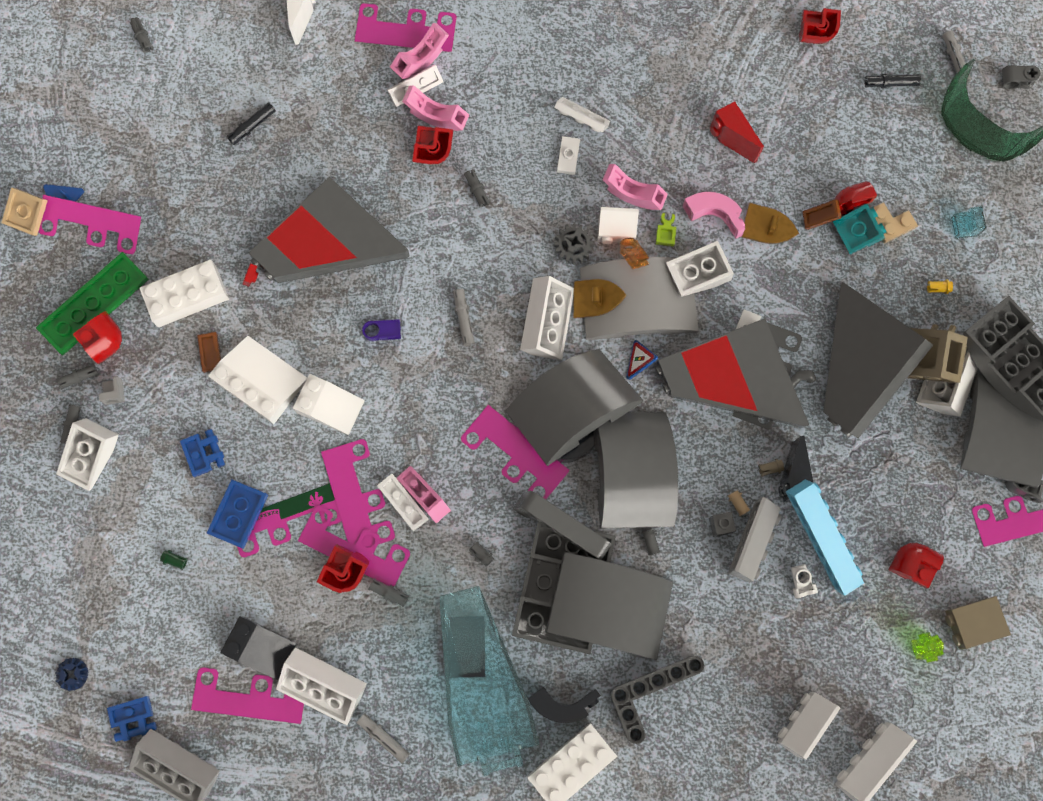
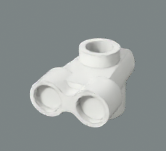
[791,564,818,598]

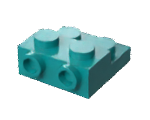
[833,204,887,255]

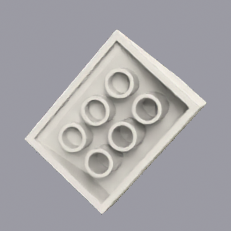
[208,336,307,424]

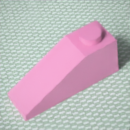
[396,466,451,523]

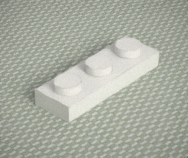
[387,65,444,107]
[554,97,610,132]
[377,474,429,532]

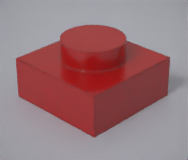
[242,263,259,287]

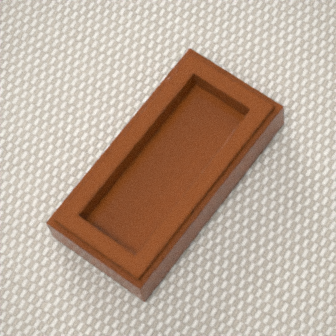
[802,199,841,230]
[197,332,221,373]

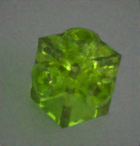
[911,632,944,663]

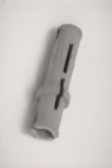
[942,30,972,84]
[452,289,475,346]
[356,713,410,764]

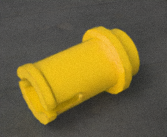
[927,279,953,294]

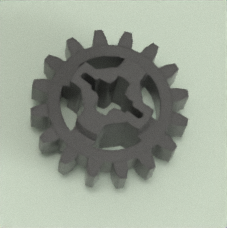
[554,224,594,265]

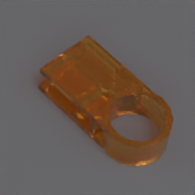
[620,238,649,270]

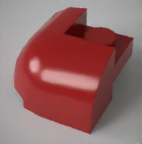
[799,8,841,44]
[412,126,454,165]
[834,181,877,216]
[73,311,122,364]
[888,543,944,589]
[317,544,369,593]

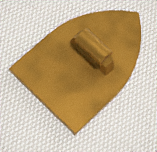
[741,203,799,244]
[573,279,626,318]

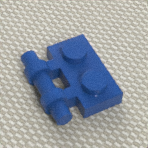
[180,429,225,477]
[107,696,157,742]

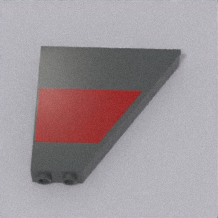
[248,177,410,283]
[655,318,809,428]

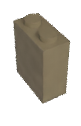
[945,596,1011,649]

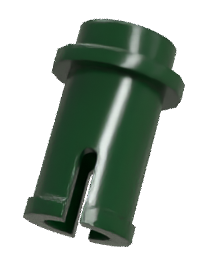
[160,550,188,570]

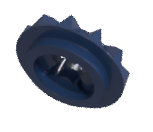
[55,658,88,691]

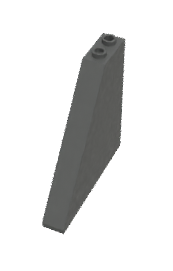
[823,282,933,439]

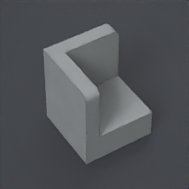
[99,376,125,405]

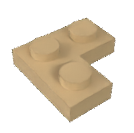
[874,202,918,244]

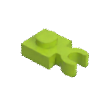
[655,213,676,247]

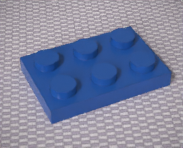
[207,479,268,549]

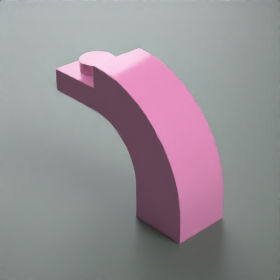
[390,23,449,79]
[402,85,469,131]
[603,164,668,210]
[682,192,745,239]

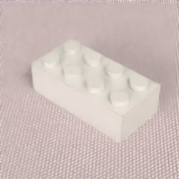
[140,260,229,328]
[527,723,617,801]

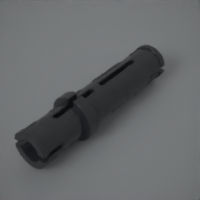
[864,74,921,89]
[226,102,276,145]

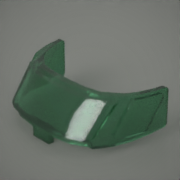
[941,59,1043,162]

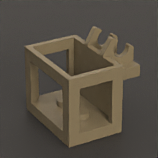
[908,324,968,383]

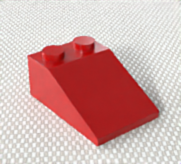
[710,101,764,163]

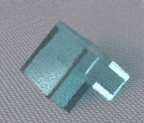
[951,206,987,239]

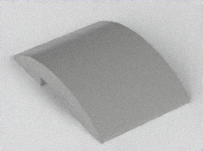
[580,257,699,340]

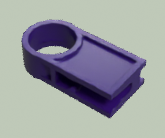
[362,319,401,341]

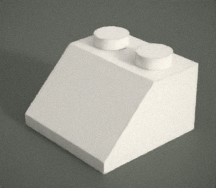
[597,207,639,245]

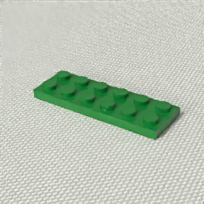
[36,252,149,356]

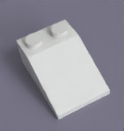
[287,0,316,45]
[666,241,734,297]
[293,374,365,435]
[56,418,119,491]

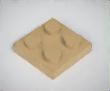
[1,187,48,236]

